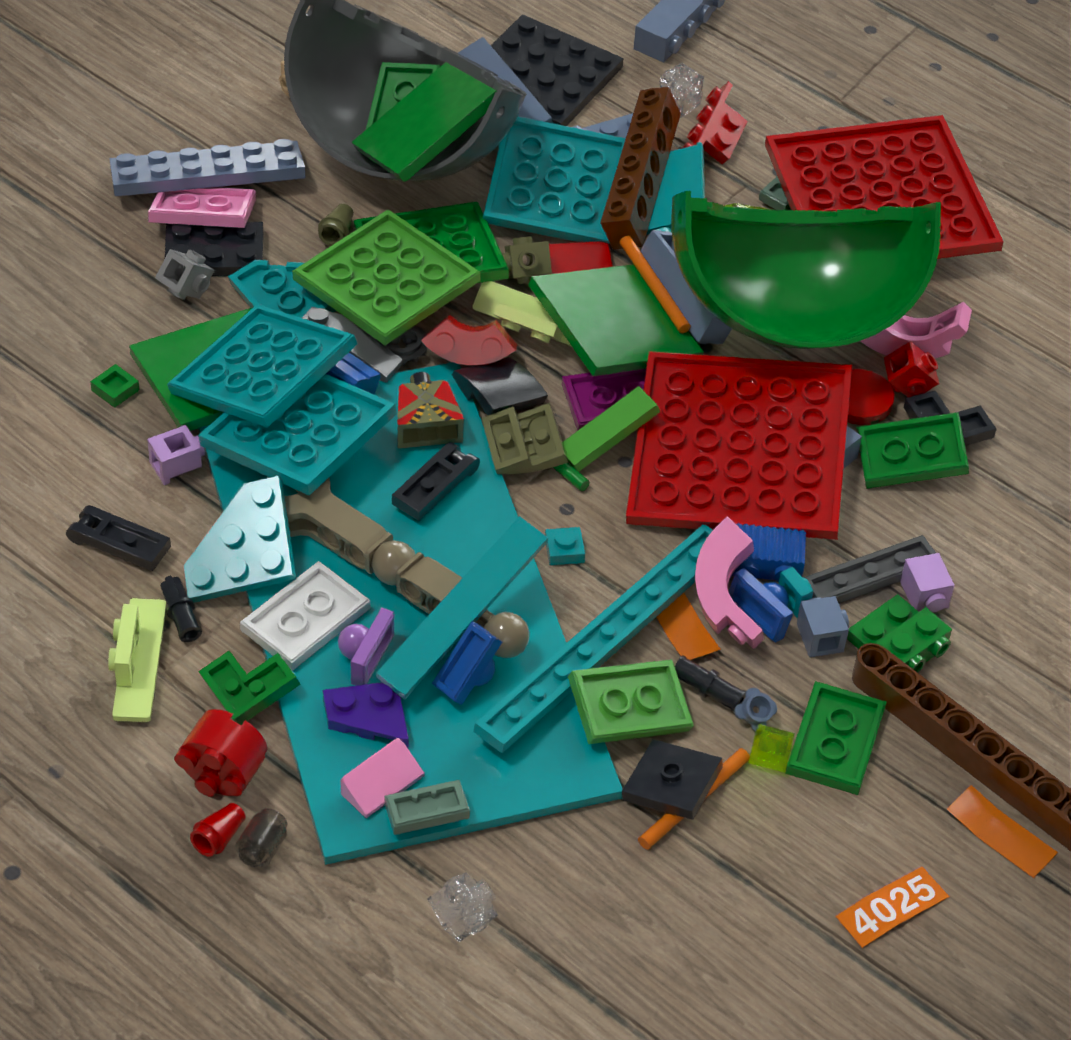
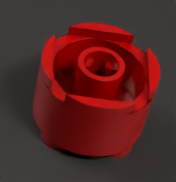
[174,709,268,797]

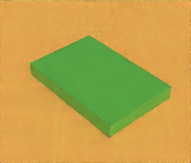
[568,659,694,744]

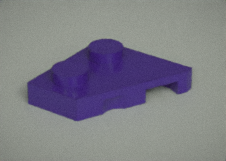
[323,682,409,748]

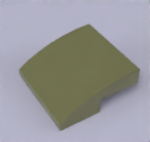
[481,403,568,474]

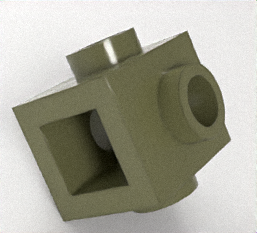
[502,236,552,284]

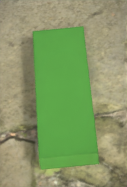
[563,386,660,472]

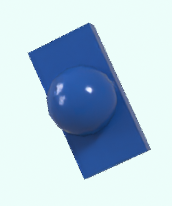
[728,568,793,643]
[432,621,503,705]

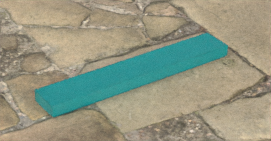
[376,516,548,700]

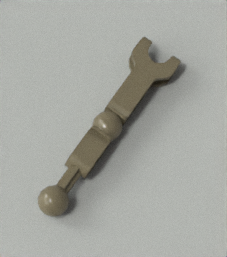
[285,478,530,658]

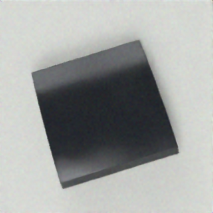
[452,357,548,416]

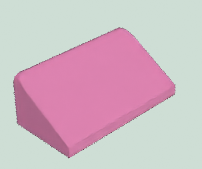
[341,738,424,818]

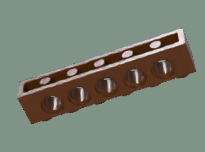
[600,87,681,250]

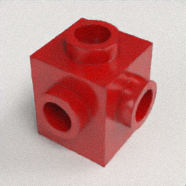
[884,341,939,398]

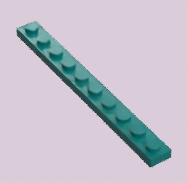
[473,525,713,753]

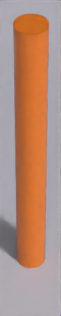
[620,236,691,333]
[638,748,750,850]

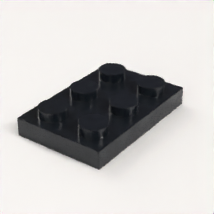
[164,222,264,276]

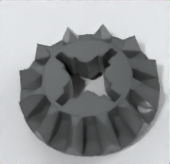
[376,325,427,366]

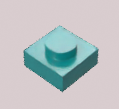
[545,527,585,565]
[779,566,813,619]

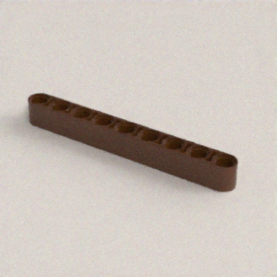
[852,643,1071,851]

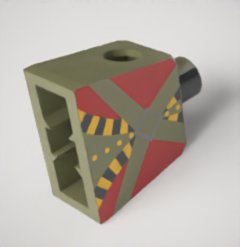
[397,372,464,448]

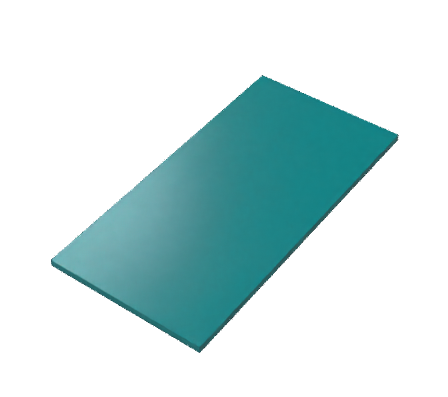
[198,362,623,865]

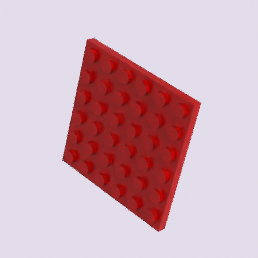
[765,115,1004,259]
[626,351,852,540]

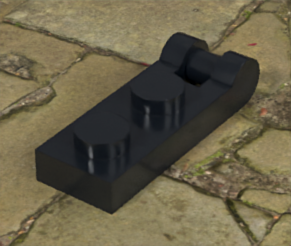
[392,442,480,521]
[66,505,171,571]

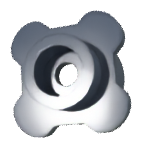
[734,688,777,732]

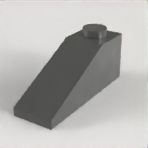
[302,307,403,382]

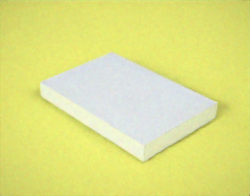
[240,561,370,671]

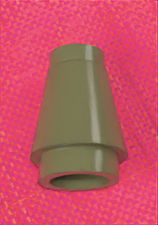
[318,204,354,246]

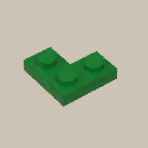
[198,650,301,725]

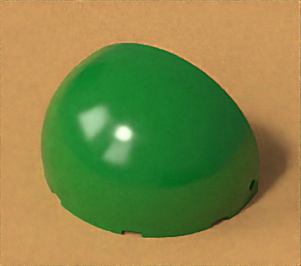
[671,191,941,349]

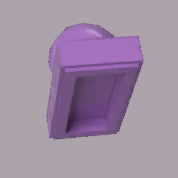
[338,608,394,686]

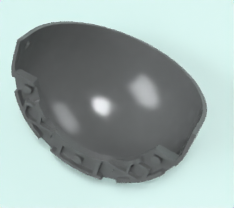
[284,0,527,181]

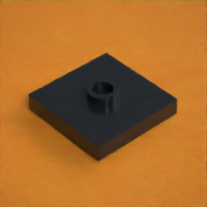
[622,739,723,820]

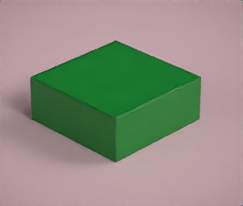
[90,364,140,408]

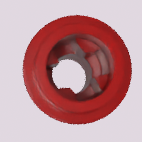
[190,803,246,857]

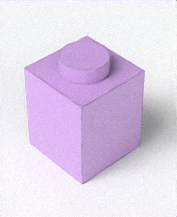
[900,553,954,612]

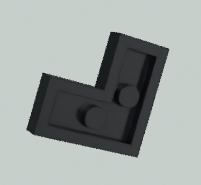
[903,390,997,446]

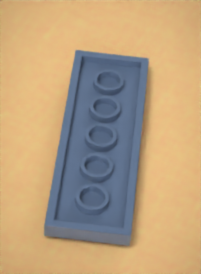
[109,139,306,196]

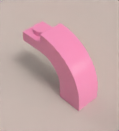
[861,302,972,359]
[695,516,764,649]

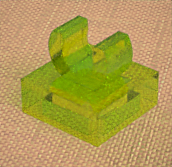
[748,724,795,773]

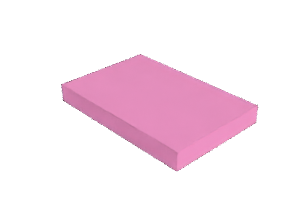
[148,187,256,228]

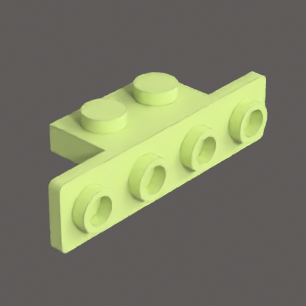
[472,281,571,346]
[108,598,167,722]

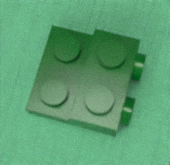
[847,594,952,673]

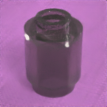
[235,808,288,867]

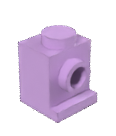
[147,425,205,485]

